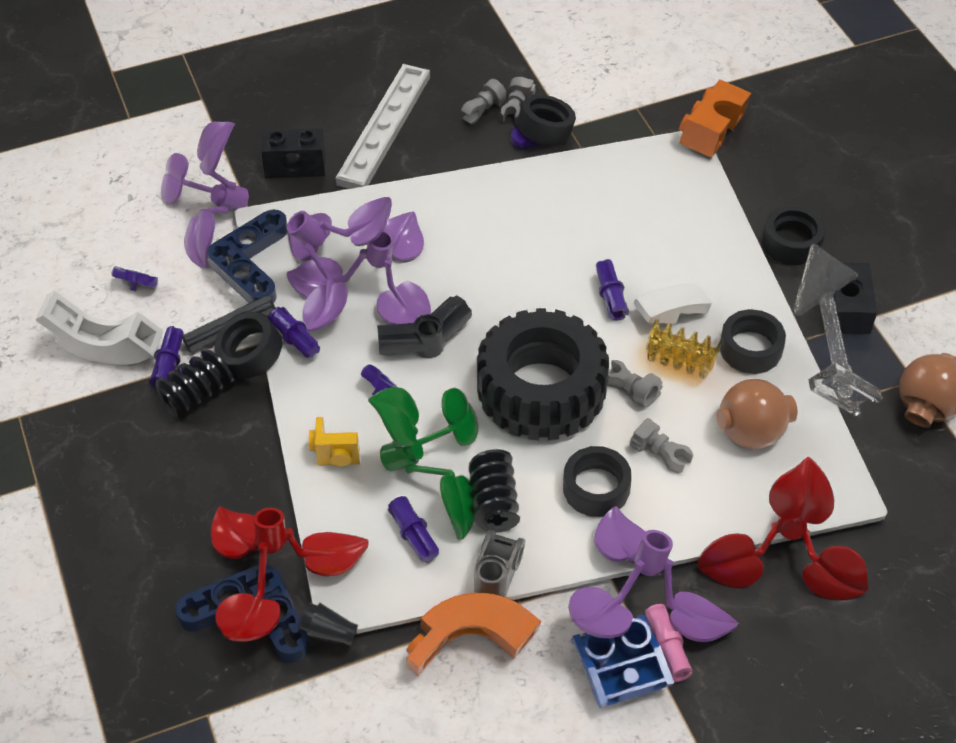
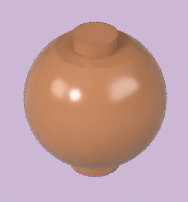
[899,353,956,428]
[716,379,798,449]

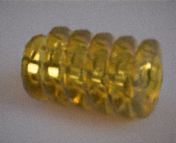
[646,319,721,379]

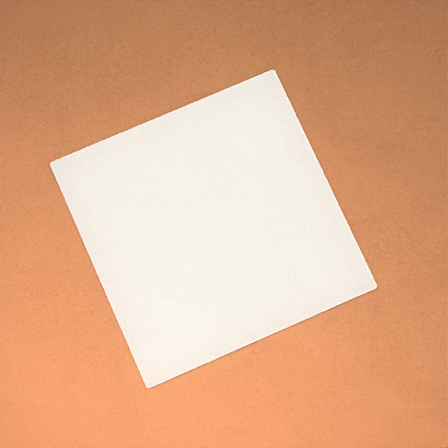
[235,131,887,634]

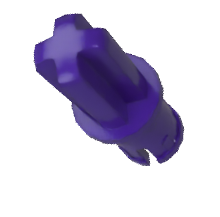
[596,259,629,321]
[269,307,320,358]
[149,326,184,388]
[387,496,439,563]

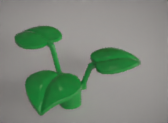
[368,387,479,540]

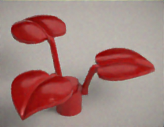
[697,457,869,600]
[211,506,369,642]

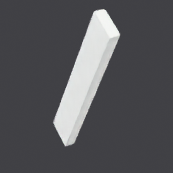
[335,64,430,189]

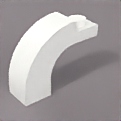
[35,290,163,365]

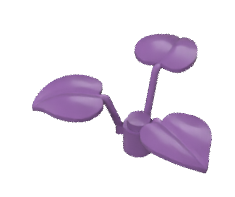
[161,122,249,268]
[287,197,392,331]
[287,211,431,324]
[568,506,738,642]

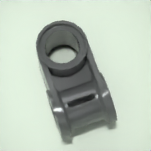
[474,529,526,597]

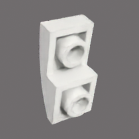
[634,284,712,325]

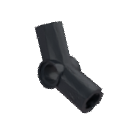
[377,295,472,358]

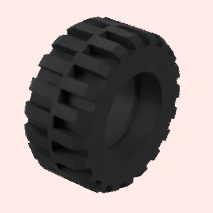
[477,308,609,441]

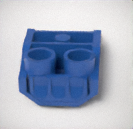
[571,614,674,708]

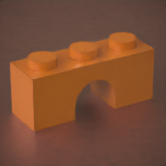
[679,79,751,158]

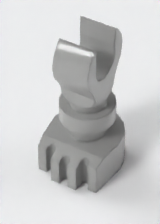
[501,77,536,126]
[461,79,507,124]
[607,360,663,407]
[629,418,693,473]

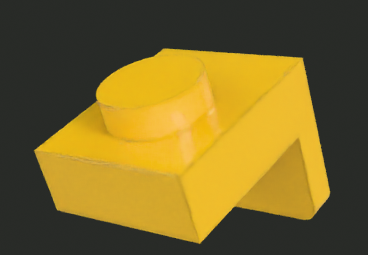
[309,417,360,466]

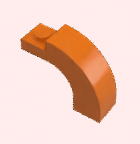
[406,593,541,676]

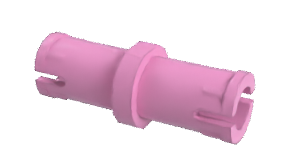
[645,604,692,682]

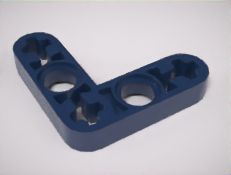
[207,209,288,303]
[175,564,309,663]

